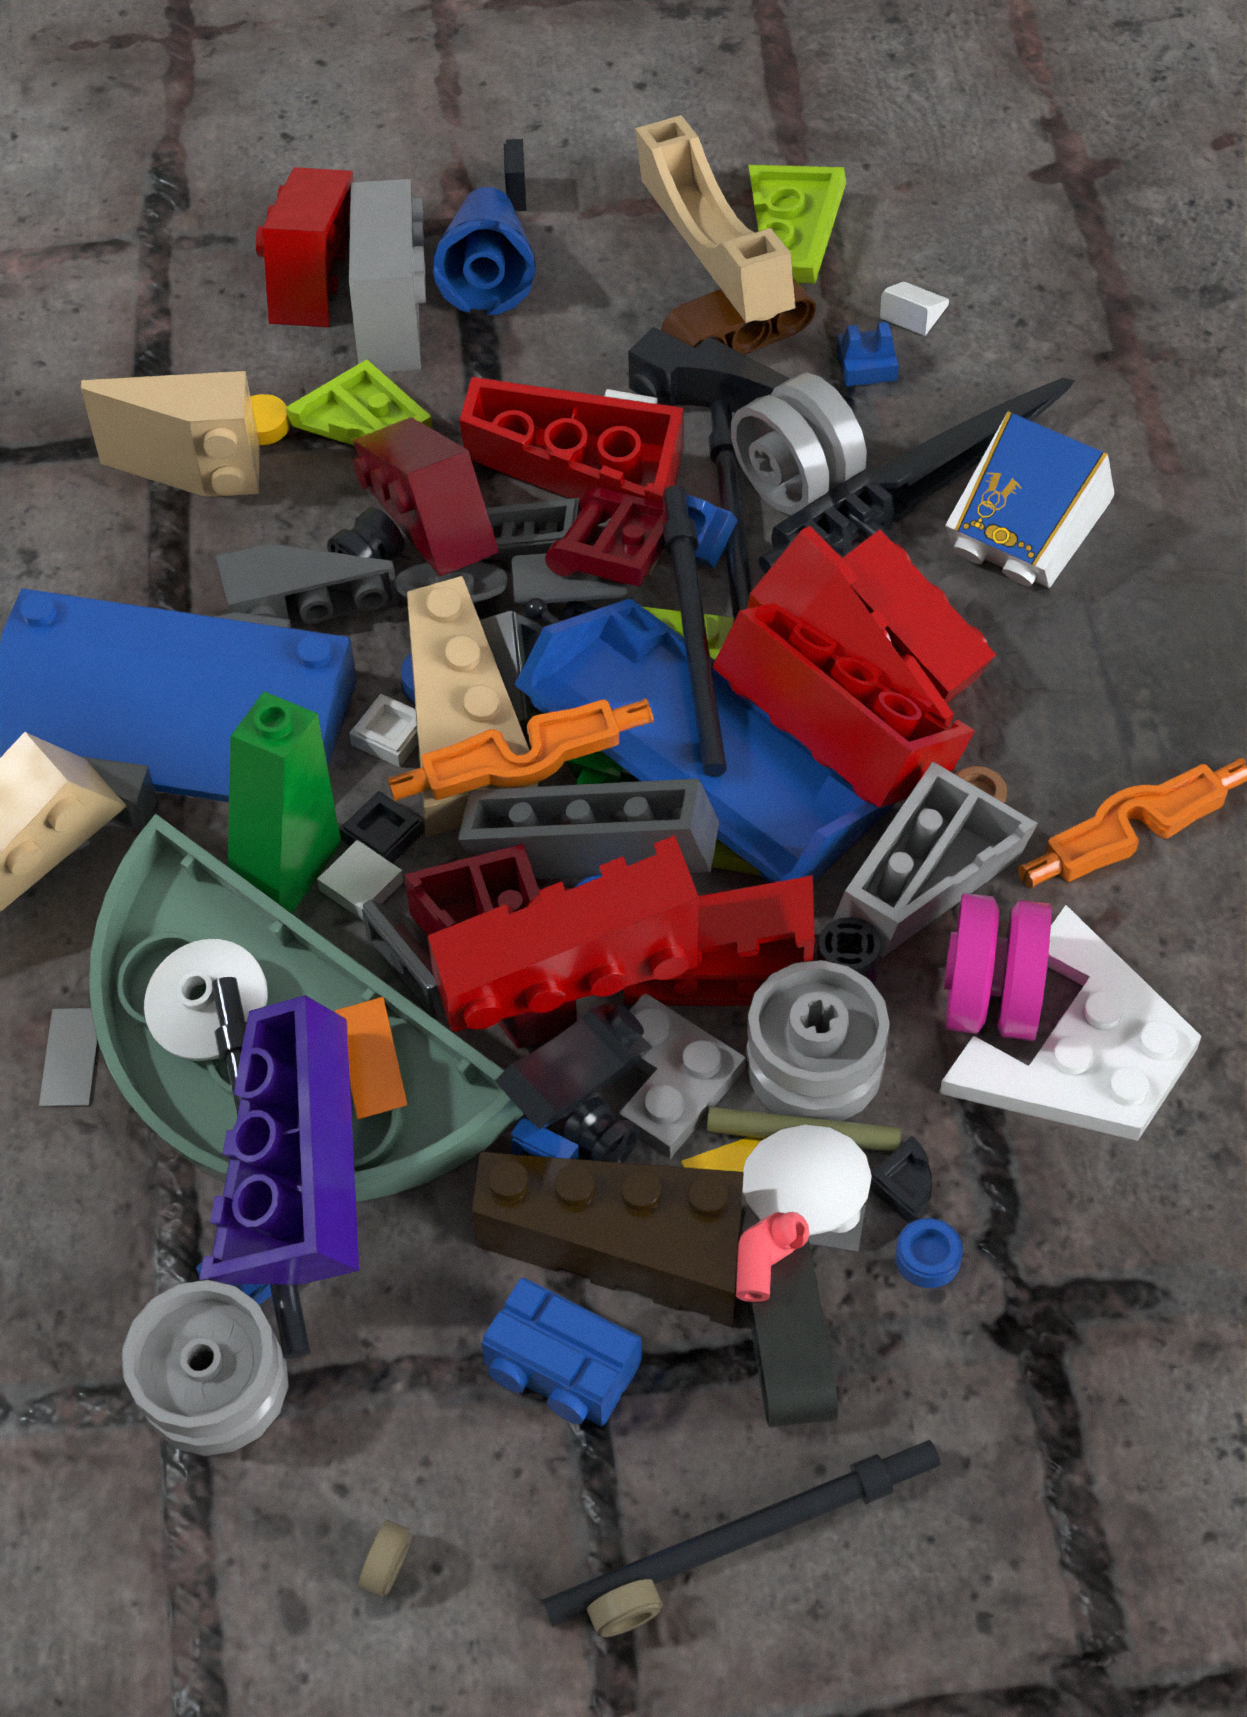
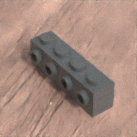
[458,778,719,879]

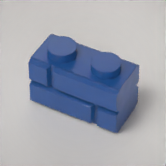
[482,1277,642,1427]

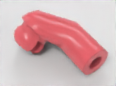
[736,1212,809,1302]

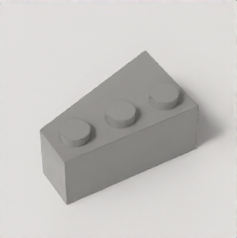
[833,762,1038,957]

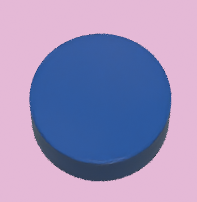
[895,1218,963,1288]

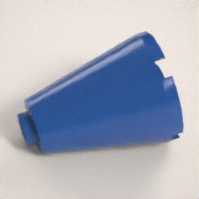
[433,187,536,315]

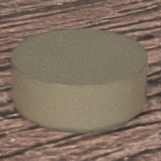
[358,1520,412,1597]
[587,1579,663,1637]

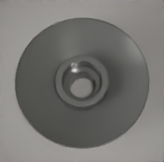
[395,562,507,604]

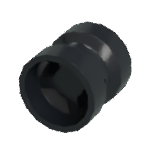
[327,507,405,561]
[817,917,881,986]

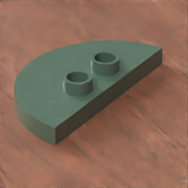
[89,814,524,1202]

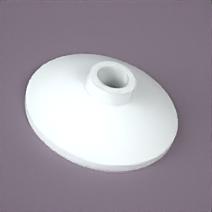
[144,939,268,1061]

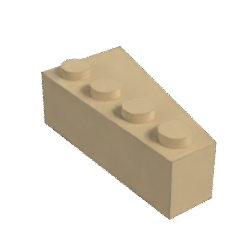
[407,576,538,838]
[0,732,127,912]

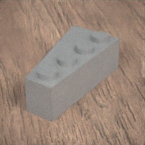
[349,179,426,372]

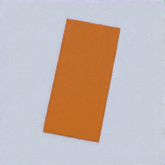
[334,997,407,1119]

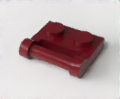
[545,487,667,587]

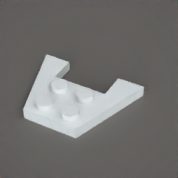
[939,905,1201,1141]

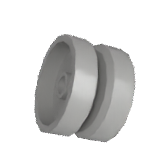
[731,372,867,515]
[746,960,890,1121]
[122,1280,288,1456]

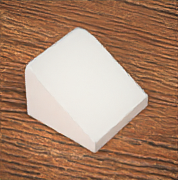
[880,281,949,336]

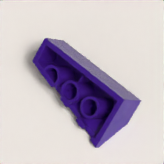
[199,995,359,1285]

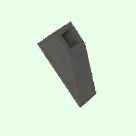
[215,543,399,628]

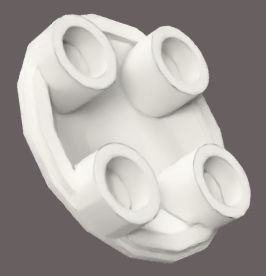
[743,1125,872,1236]

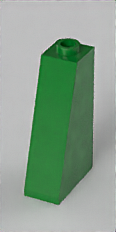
[228,691,341,914]

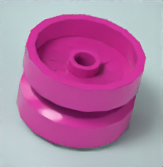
[944,893,1052,1041]

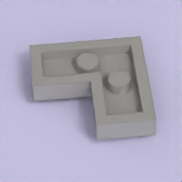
[619,993,746,1159]

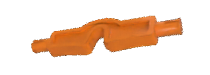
[387,698,654,802]
[1018,758,1247,889]

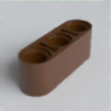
[661,277,816,355]

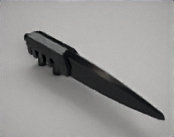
[759,378,1075,574]

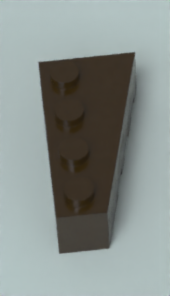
[472,1152,744,1328]

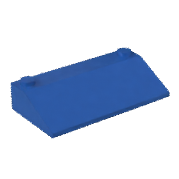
[0,588,357,803]
[514,598,895,883]

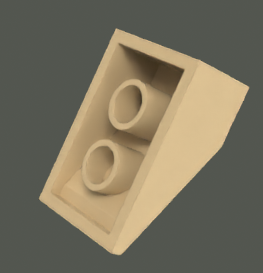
[81,371,260,497]

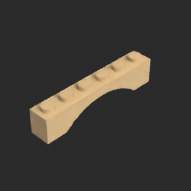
[635,115,795,323]

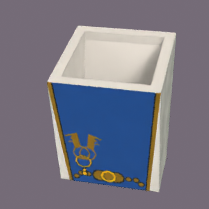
[945,411,1114,588]

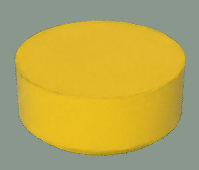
[251,394,290,445]

